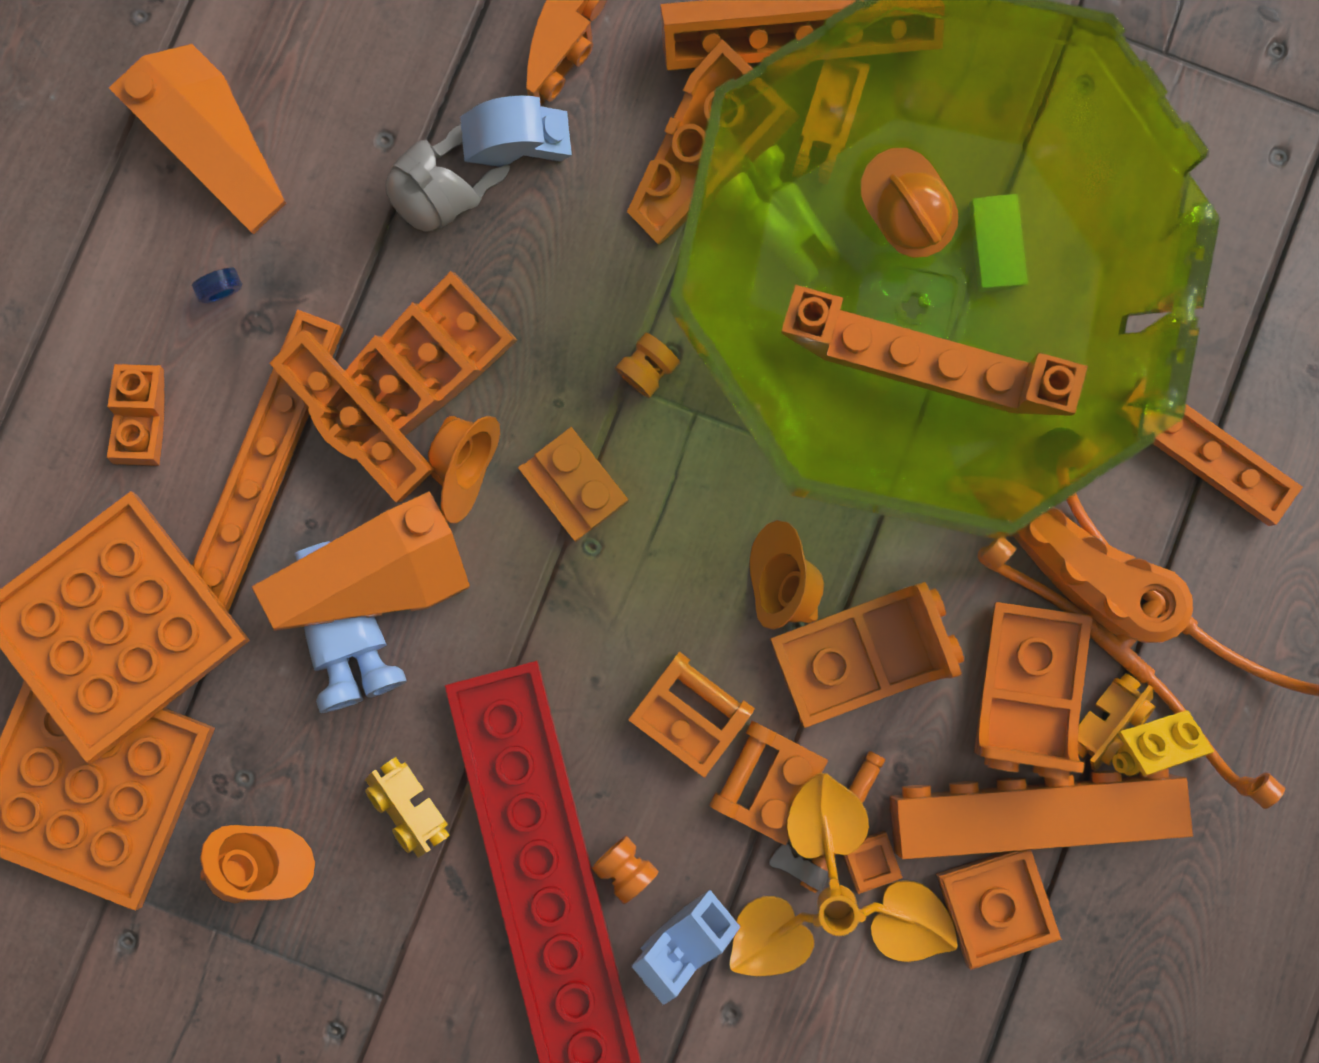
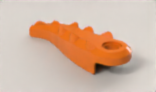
[943,480,1193,643]

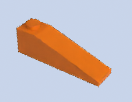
[627,39,798,245]
[109,44,286,235]
[252,491,470,631]

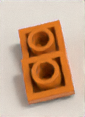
[107,364,165,466]

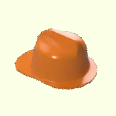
[861,148,958,258]
[428,416,500,523]
[749,520,824,630]
[200,825,315,903]

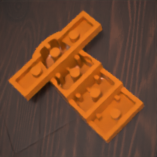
[269,271,517,502]

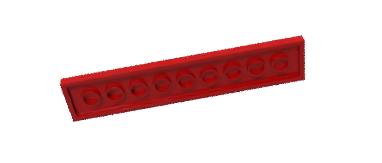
[445,661,642,1063]

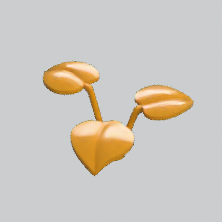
[730,773,958,976]

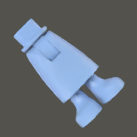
[294,541,407,713]

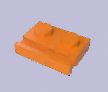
[518,427,629,543]

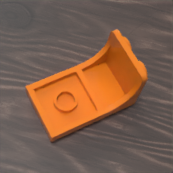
[769,582,964,728]
[974,602,1093,781]

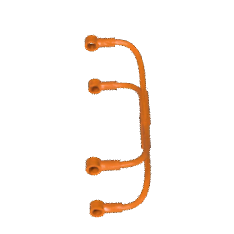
[978,439,1319,809]

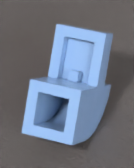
[460,96,572,167]
[632,890,740,1005]

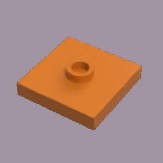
[936,849,1062,970]

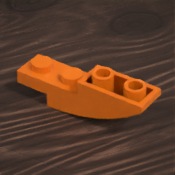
[526,0,607,106]

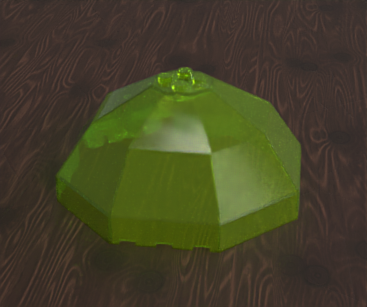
[670,0,1220,539]

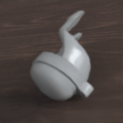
[385,125,510,232]

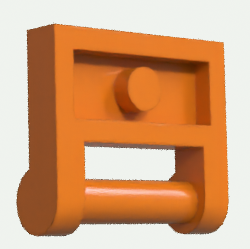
[628,651,755,778]
[709,721,828,846]

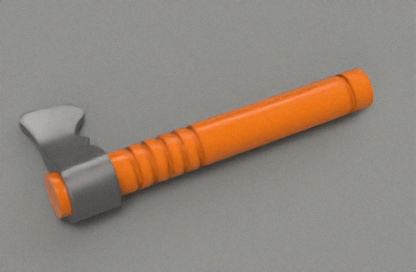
[769,751,886,893]

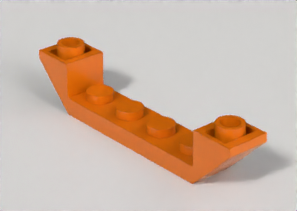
[781,284,1088,416]

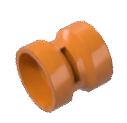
[615,332,680,398]
[592,835,659,905]

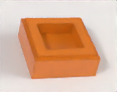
[843,831,903,894]

